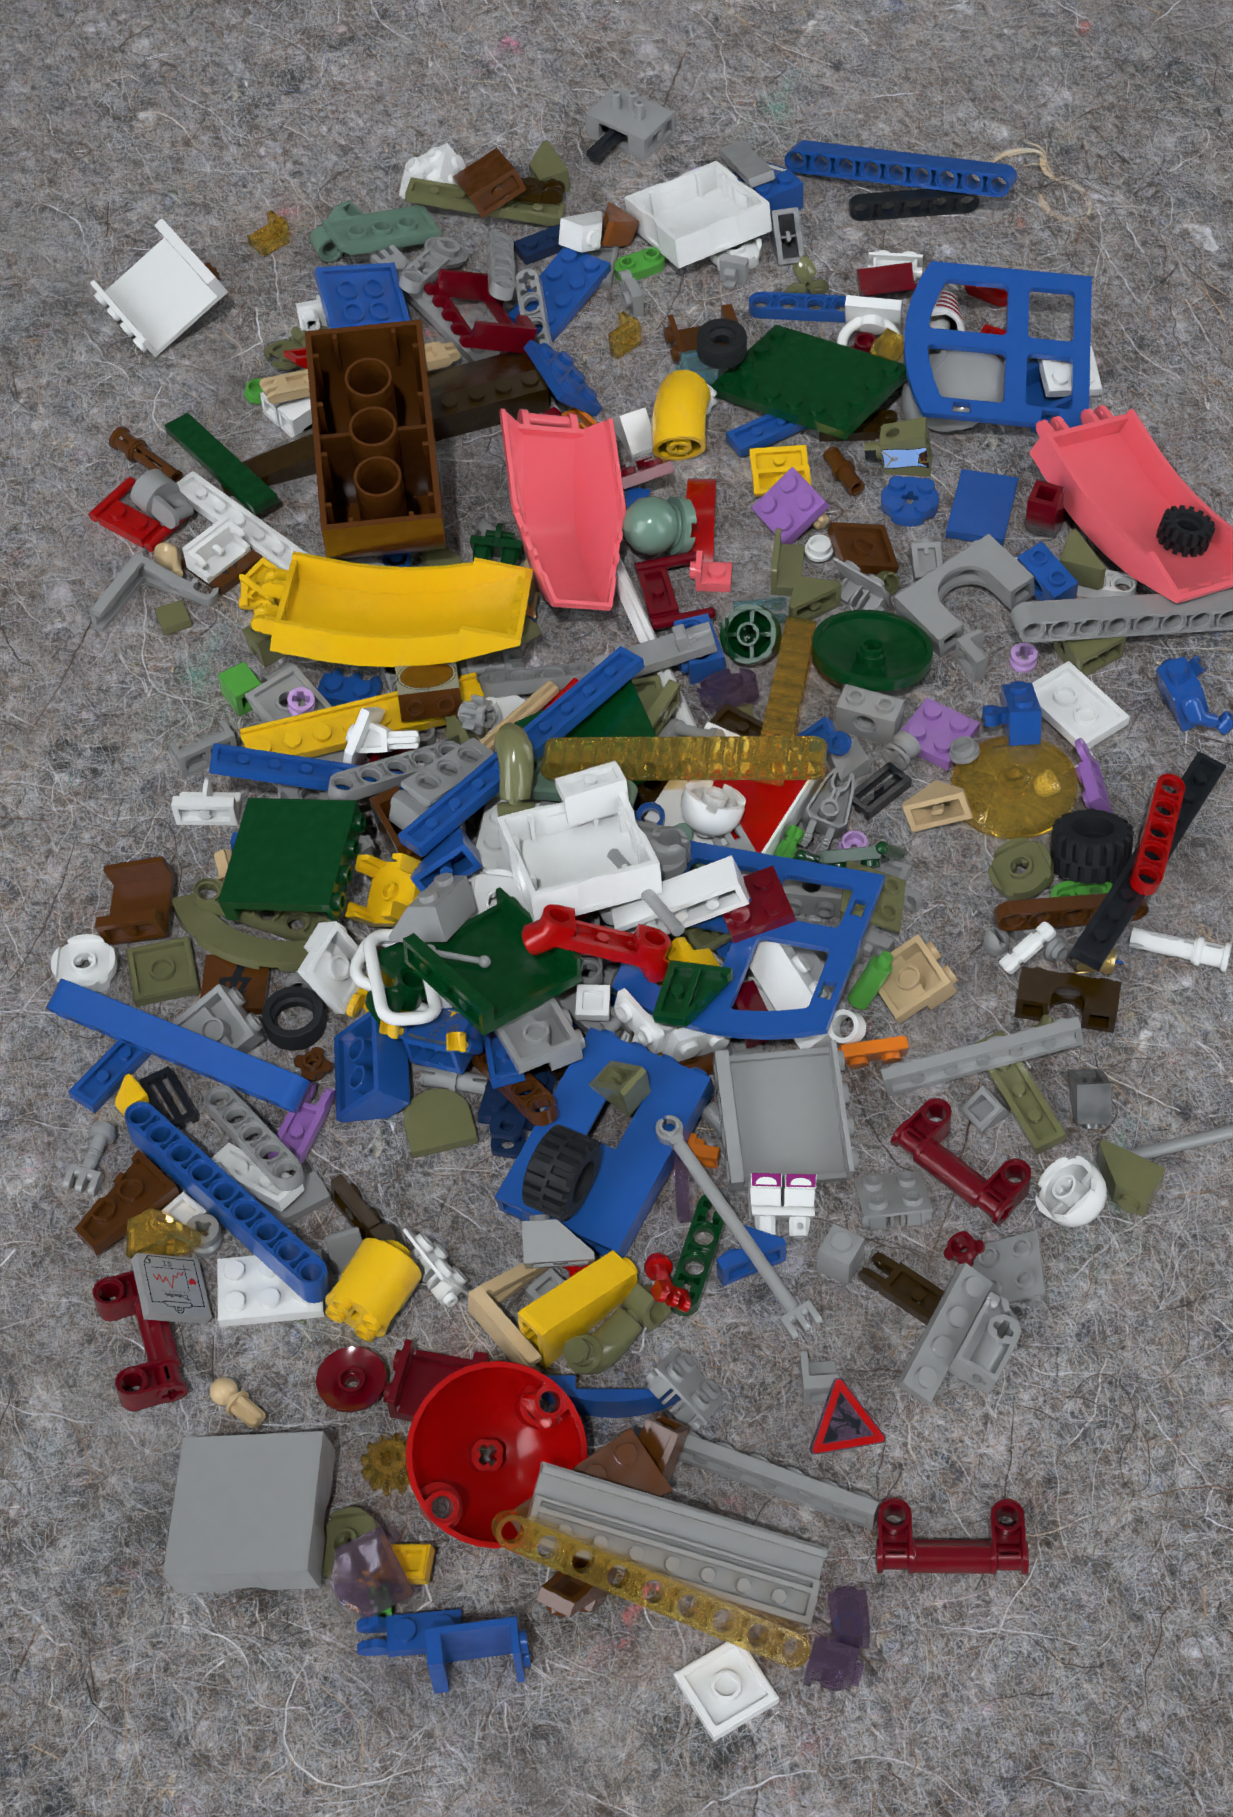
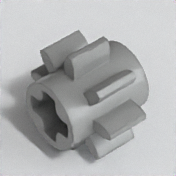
[458,695,496,735]

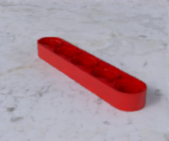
[1130,773,1185,896]

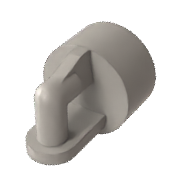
[131,469,194,529]

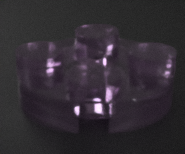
[697,668,759,713]

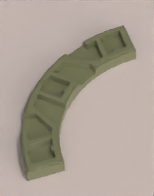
[172,892,309,972]

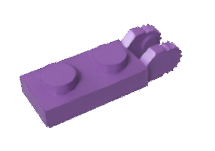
[267,1082,335,1166]

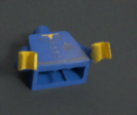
[379,1008,484,1074]

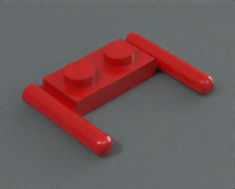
[88,477,191,552]

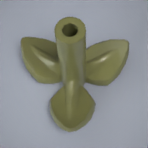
[784,255,829,294]

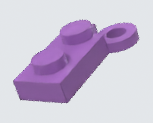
[1075,738,1113,813]

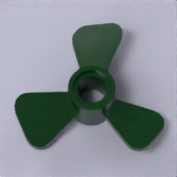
[365,942,454,1025]

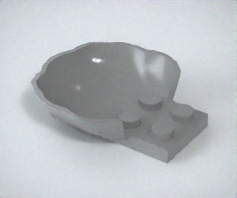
[885,335,1005,432]

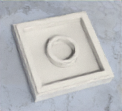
[673,1635,779,1742]

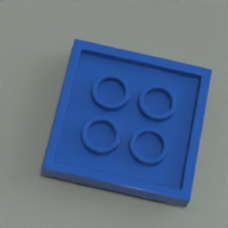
[314,262,410,329]

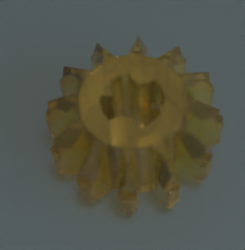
[360,1432,410,1498]

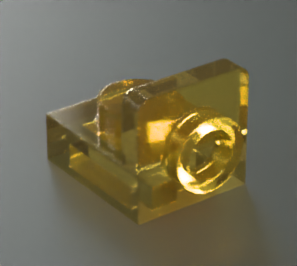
[247,210,290,257]
[608,311,642,360]

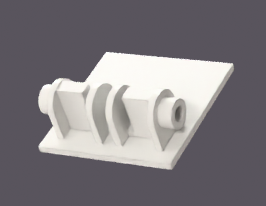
[403,1228,470,1307]

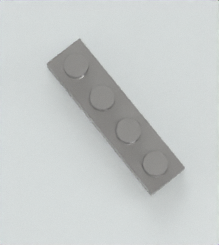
[896,1263,993,1404]

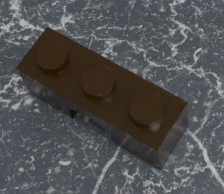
[1014,967,1122,1033]

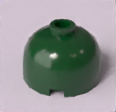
[719,604,782,665]

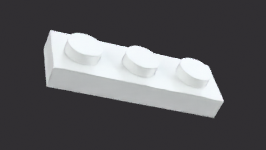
[211,1143,305,1212]

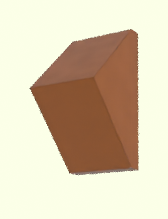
[601,202,639,247]

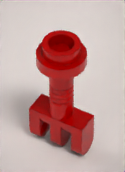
[644,1253,691,1313]

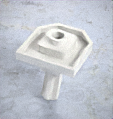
[343,707,420,765]

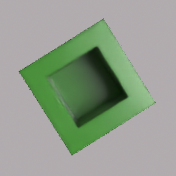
[218,662,261,717]

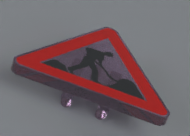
[809,1378,886,1455]

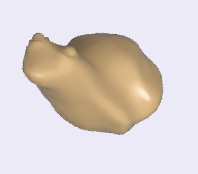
[154,542,184,577]

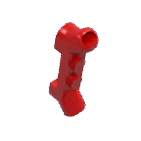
[521,904,671,983]

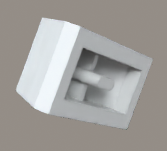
[611,408,653,459]

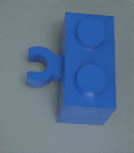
[982,681,1041,746]

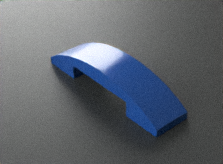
[541,1375,681,1418]

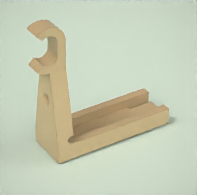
[468,1262,550,1373]

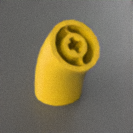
[651,370,711,461]

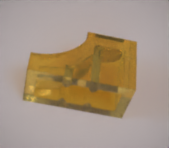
[126,1208,201,1259]

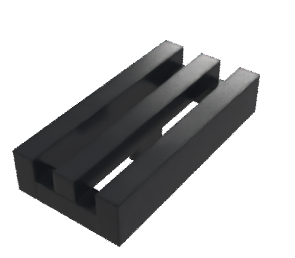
[851,762,912,821]
[138,1066,199,1130]

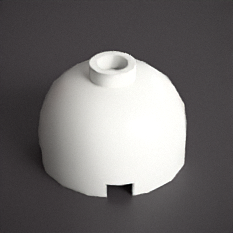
[680,779,746,838]
[1035,1156,1107,1227]

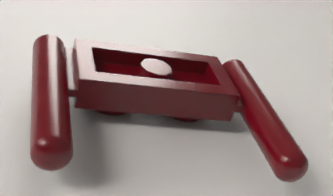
[634,551,716,631]

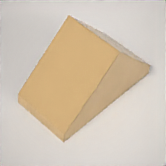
[902,780,973,832]

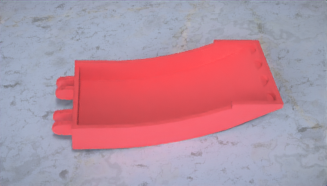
[1029,405,1233,604]

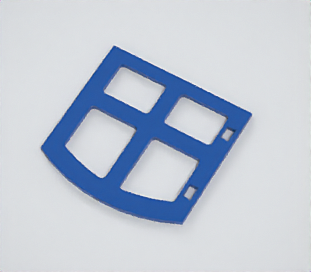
[903,261,1092,428]
[612,840,885,1040]

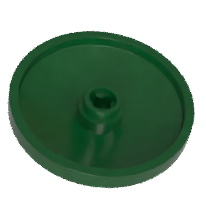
[811,609,933,691]

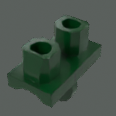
[470,523,526,566]

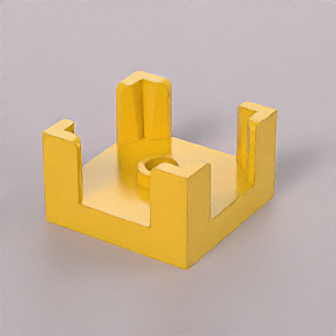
[345,853,421,927]

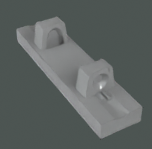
[593,621,718,679]

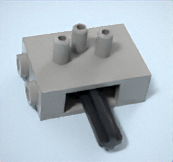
[585,86,675,163]

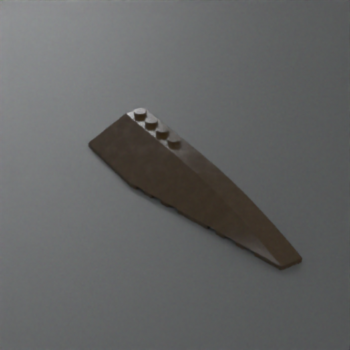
[220,352,549,497]

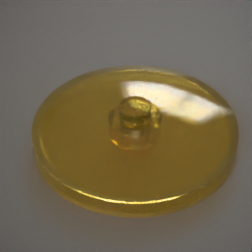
[951,735,1078,839]

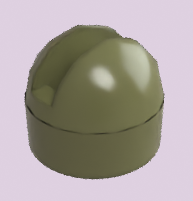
[876,571,899,595]

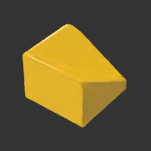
[115,1074,150,1118]

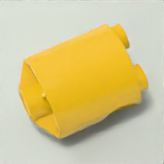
[325,1238,422,1342]

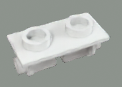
[868,250,923,281]

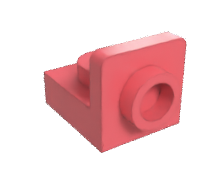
[690,550,732,592]

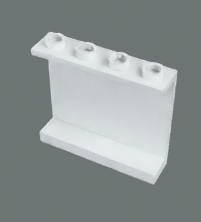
[90,218,228,358]

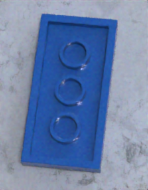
[507,247,611,342]

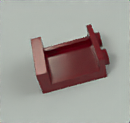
[383,1339,490,1422]

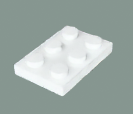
[1032,661,1130,749]
[217,1249,325,1327]

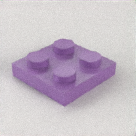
[751,467,830,544]
[901,697,980,771]

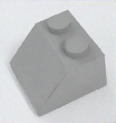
[388,873,477,942]

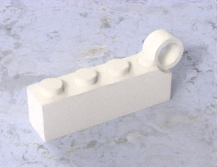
[598,855,749,935]
[749,941,866,1049]

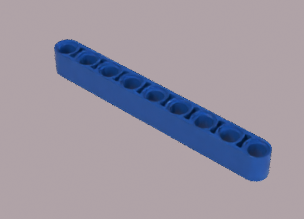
[784,140,1017,197]
[46,978,310,1113]
[124,1102,331,1303]

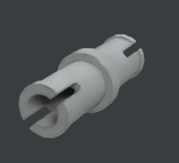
[420,1066,488,1095]

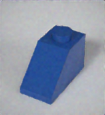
[410,827,482,892]

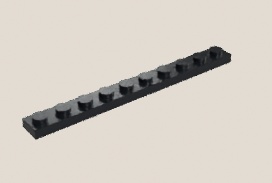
[1069,751,1226,972]

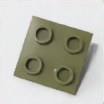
[839,860,906,934]

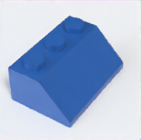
[334,1012,410,1122]

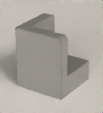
[799,1351,839,1405]

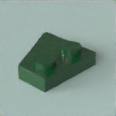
[652,960,734,1027]

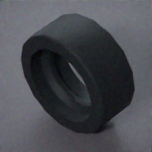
[262,986,326,1051]

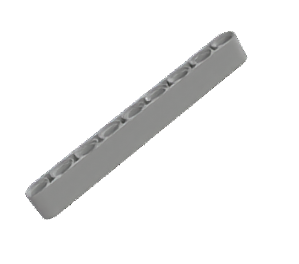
[1010,589,1233,643]

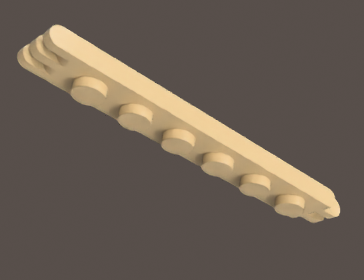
[259,341,461,404]

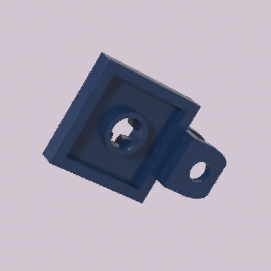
[478,1070,558,1159]

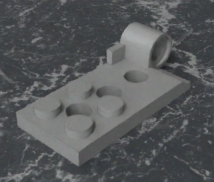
[245,663,345,763]

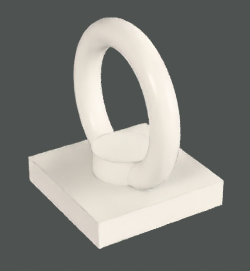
[836,295,902,350]

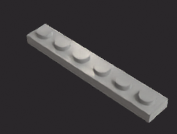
[880,1016,1084,1097]
[678,1431,879,1530]

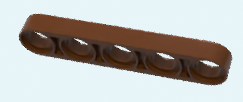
[993,893,1149,931]
[470,1045,559,1126]

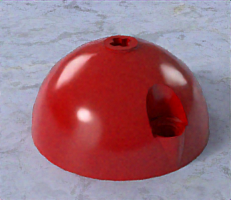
[405,1361,588,1549]

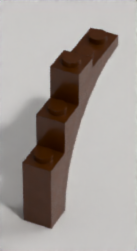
[536,1412,691,1618]

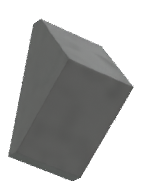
[771,207,804,266]

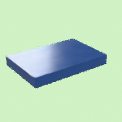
[945,469,1019,546]

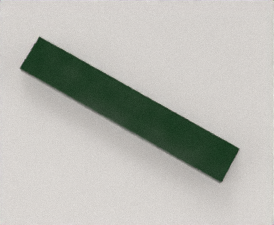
[164,412,279,515]

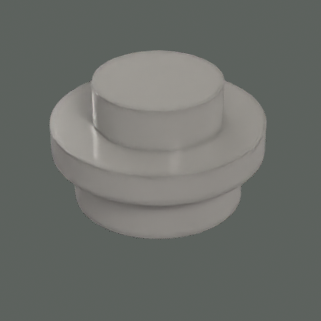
[949,736,980,765]

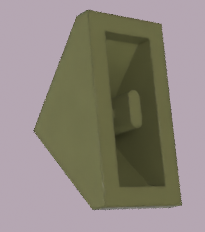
[1060,529,1106,590]
[788,576,842,630]
[588,1060,651,1116]

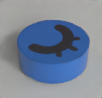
[382,553,412,567]

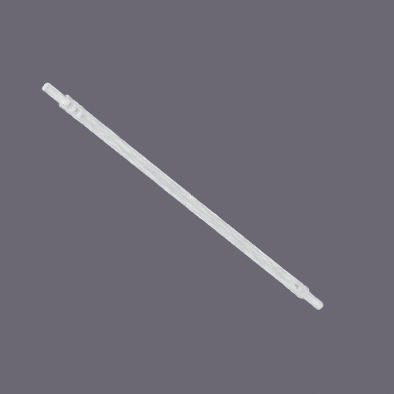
[615,557,697,738]

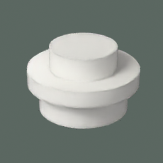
[805,535,834,562]

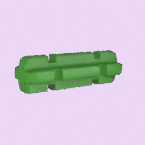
[773,825,804,858]

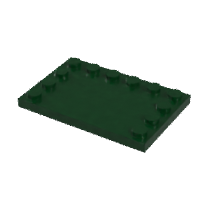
[710,324,907,440]

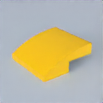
[749,445,811,497]

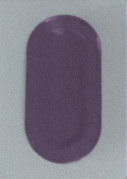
[674,1154,693,1223]

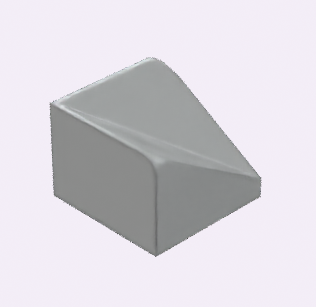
[827,737,869,783]

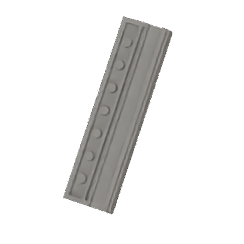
[521,1462,828,1626]

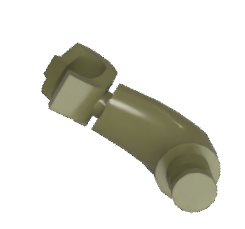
[494,722,535,833]
[563,1283,672,1375]

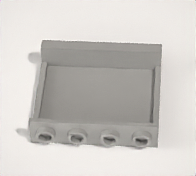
[712,1040,859,1192]

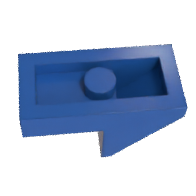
[716,1225,786,1286]

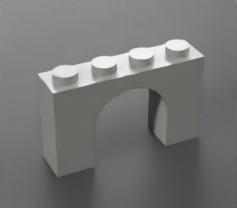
[894,534,1035,658]

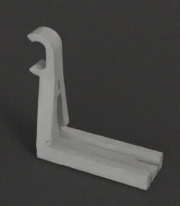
[90,553,219,633]

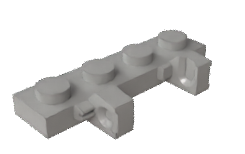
[826,858,922,967]

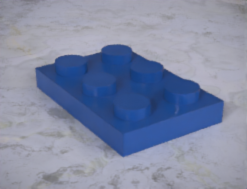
[524,340,603,416]

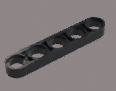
[848,189,980,221]

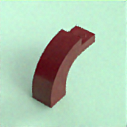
[1026,480,1068,533]

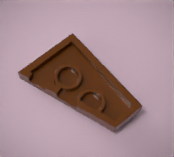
[74,1150,180,1256]

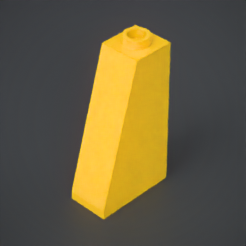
[517,1250,638,1369]

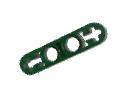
[670,1194,729,1316]

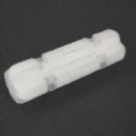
[999,922,1057,974]

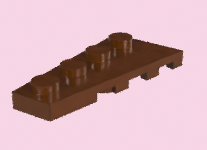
[507,1428,673,1547]

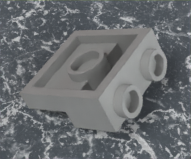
[172,984,264,1053]
[494,997,586,1074]

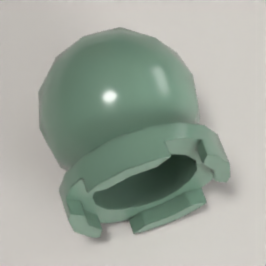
[622,496,697,555]

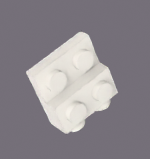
[297,921,368,1014]

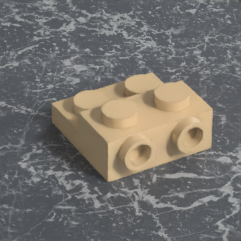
[878,934,958,1024]

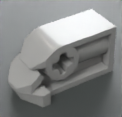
[948,1291,1021,1394]

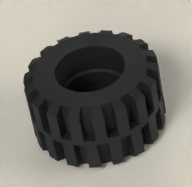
[1050,809,1134,884]
[522,1124,601,1222]

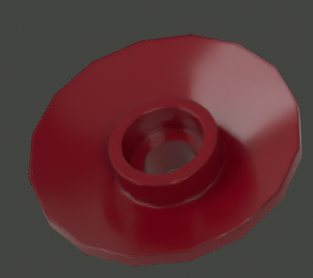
[315,1346,387,1413]

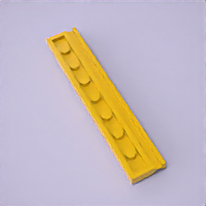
[240,672,485,758]

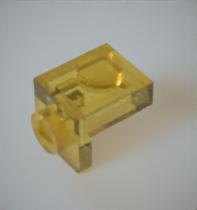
[870,328,904,362]

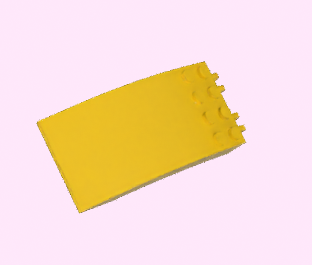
[250,551,533,667]

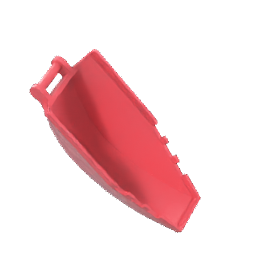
[499,409,626,611]

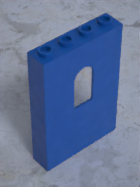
[495,1027,714,1258]

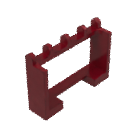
[424,269,537,354]

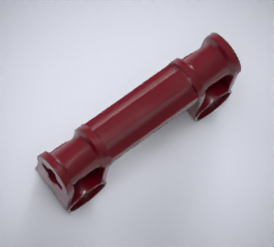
[890,1098,1032,1226]
[93,1270,188,1412]
[876,1498,1029,1575]

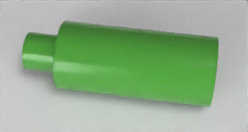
[847,951,893,1010]

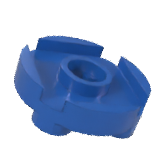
[881,476,939,527]

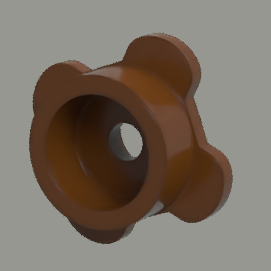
[294,1047,332,1082]

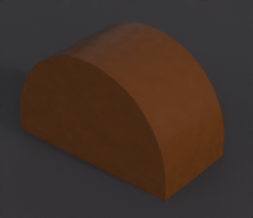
[304,319,447,560]

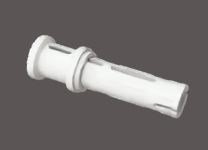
[1129,927,1232,972]

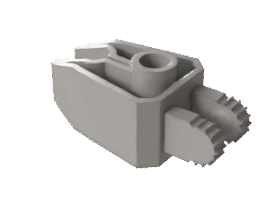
[800,767,855,851]

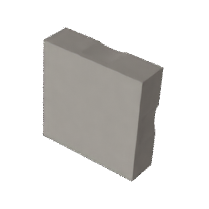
[163,1431,335,1594]

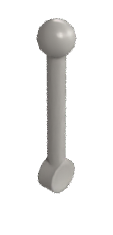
[428,944,491,968]

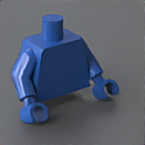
[1156,655,1233,735]

